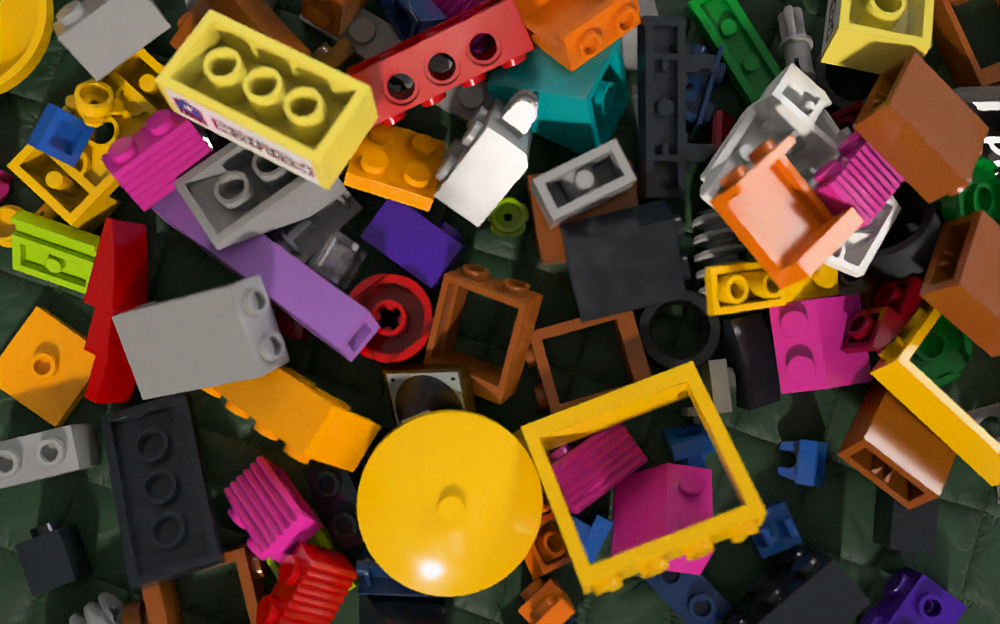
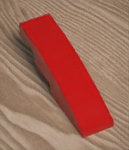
[83,217,148,403]

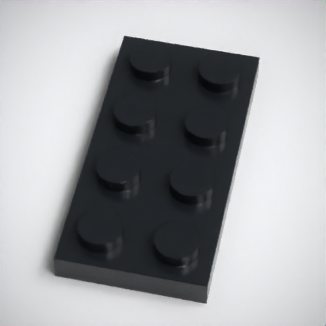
[100,392,226,591]

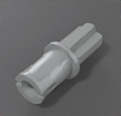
[778,5,816,82]

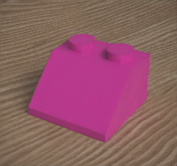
[769,294,873,394]
[610,463,714,575]

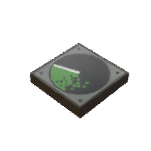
[382,363,477,428]

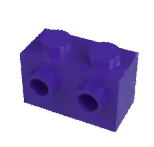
[360,199,466,291]
[860,566,967,624]

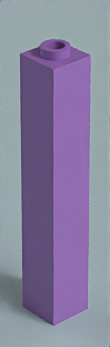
[151,189,380,362]

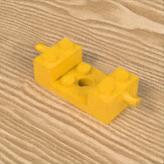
[7,48,193,233]

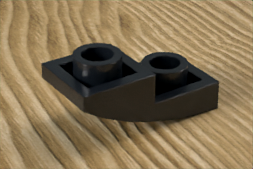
[723,311,780,411]

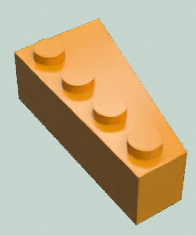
[202,365,382,472]

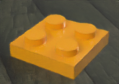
[343,123,446,212]

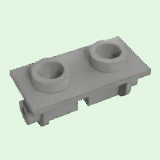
[271,190,363,264]

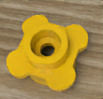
[65,80,124,127]

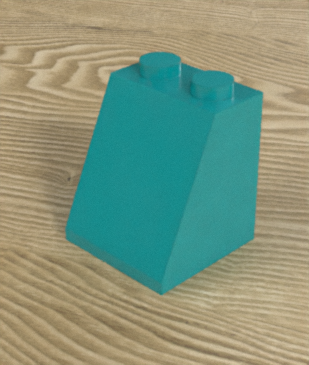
[487,38,630,155]

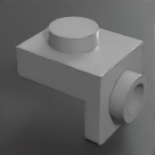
[680,359,736,424]

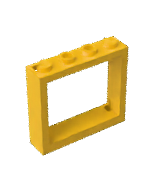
[870,299,1000,486]
[521,361,767,595]

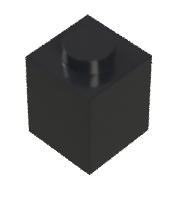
[873,490,939,560]
[15,520,93,597]

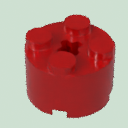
[349,274,435,364]

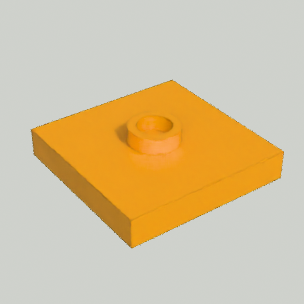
[0,306,95,427]

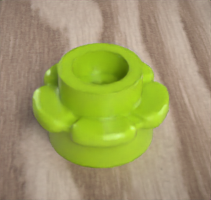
[487,196,529,238]

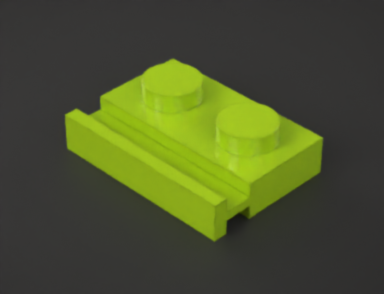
[11,209,100,294]

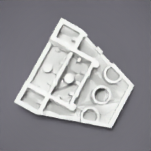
[700,63,902,278]

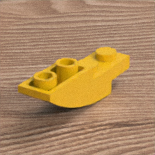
[704,259,839,316]

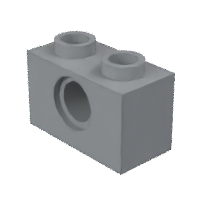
[530,138,637,229]
[0,423,101,489]

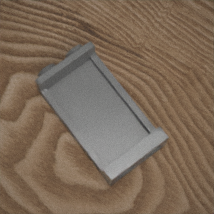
[111,275,289,400]

